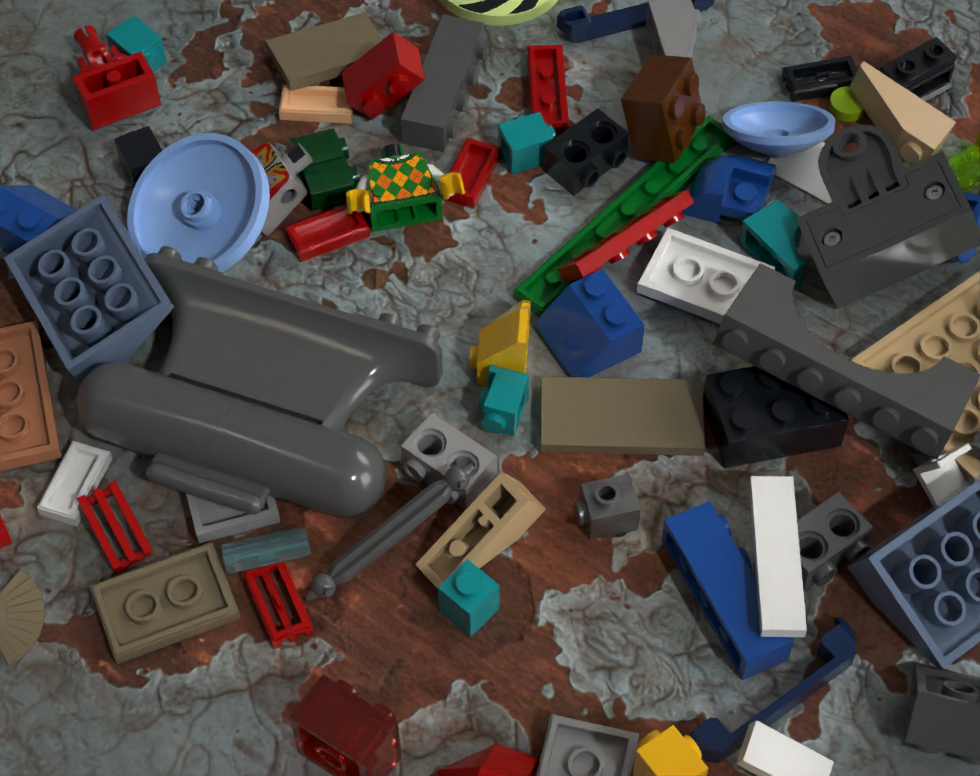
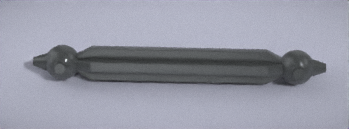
[305,463,475,602]

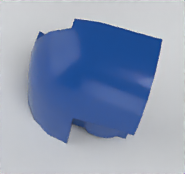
[683,155,776,224]

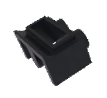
[880,37,957,102]

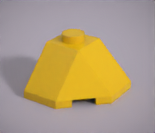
[469,300,531,386]

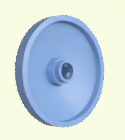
[127,133,270,272]

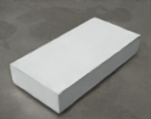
[37,441,112,526]
[736,720,834,776]

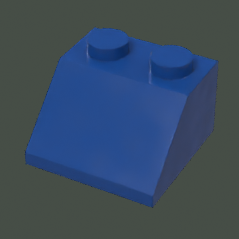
[0,185,77,254]
[534,269,645,377]

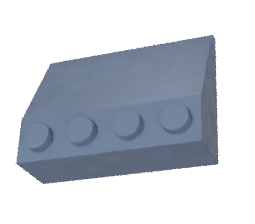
[4,194,174,383]
[847,475,980,670]

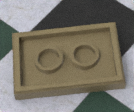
[265,12,383,91]
[90,542,241,664]

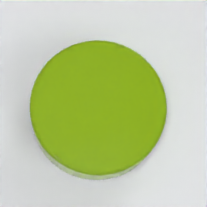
[829,86,865,122]

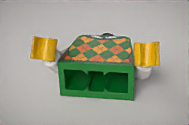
[346,144,465,232]

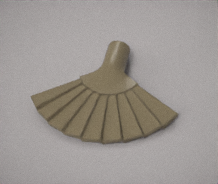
[0,569,45,666]

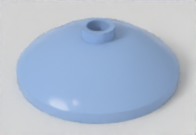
[723,101,835,158]

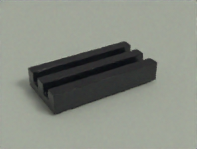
[781,56,858,102]

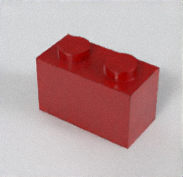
[342,32,425,119]

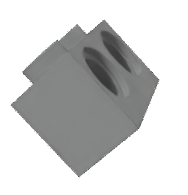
[401,413,497,510]

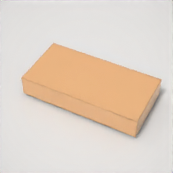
[279,84,354,124]

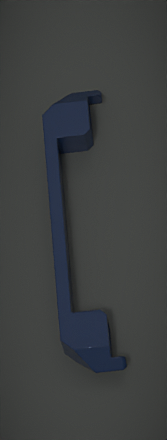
[557,0,715,43]
[679,617,856,764]

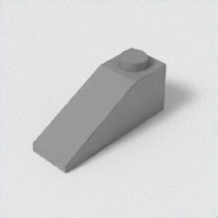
[646,0,702,58]

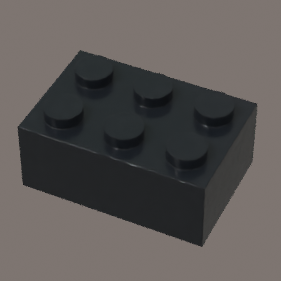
[703,366,849,469]

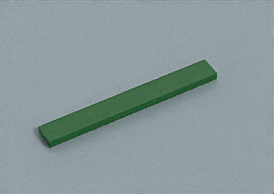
[513,115,736,317]

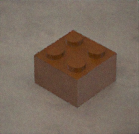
[621,54,706,163]

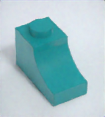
[739,199,806,291]

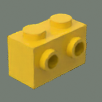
[632,725,708,776]

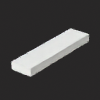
[749,476,807,637]

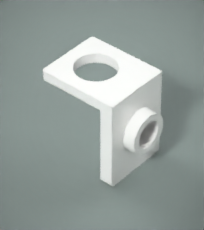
[913,443,972,506]

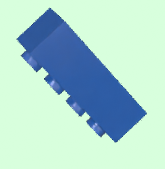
[662,501,794,680]

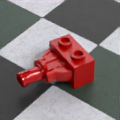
[72,25,161,131]

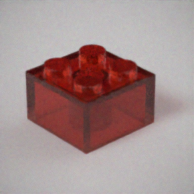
[290,674,402,776]

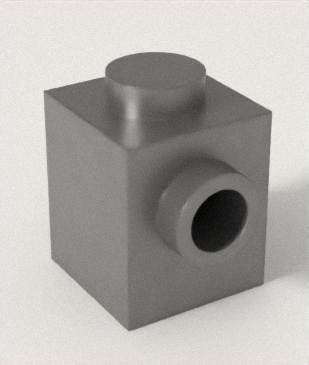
[574,474,641,540]

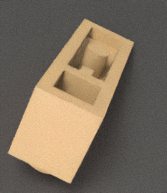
[849,61,956,165]
[415,472,546,589]

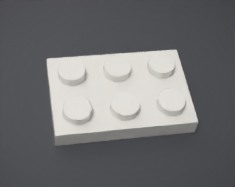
[637,228,775,324]

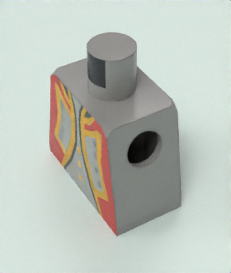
[251,143,313,236]

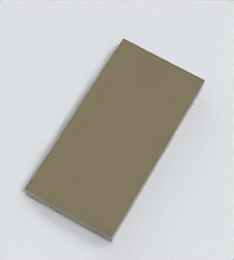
[540,376,705,456]

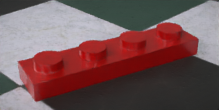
[557,190,694,283]

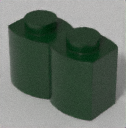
[290,128,360,211]

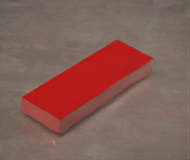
[527,45,569,135]

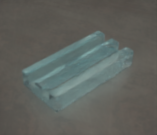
[221,526,311,574]

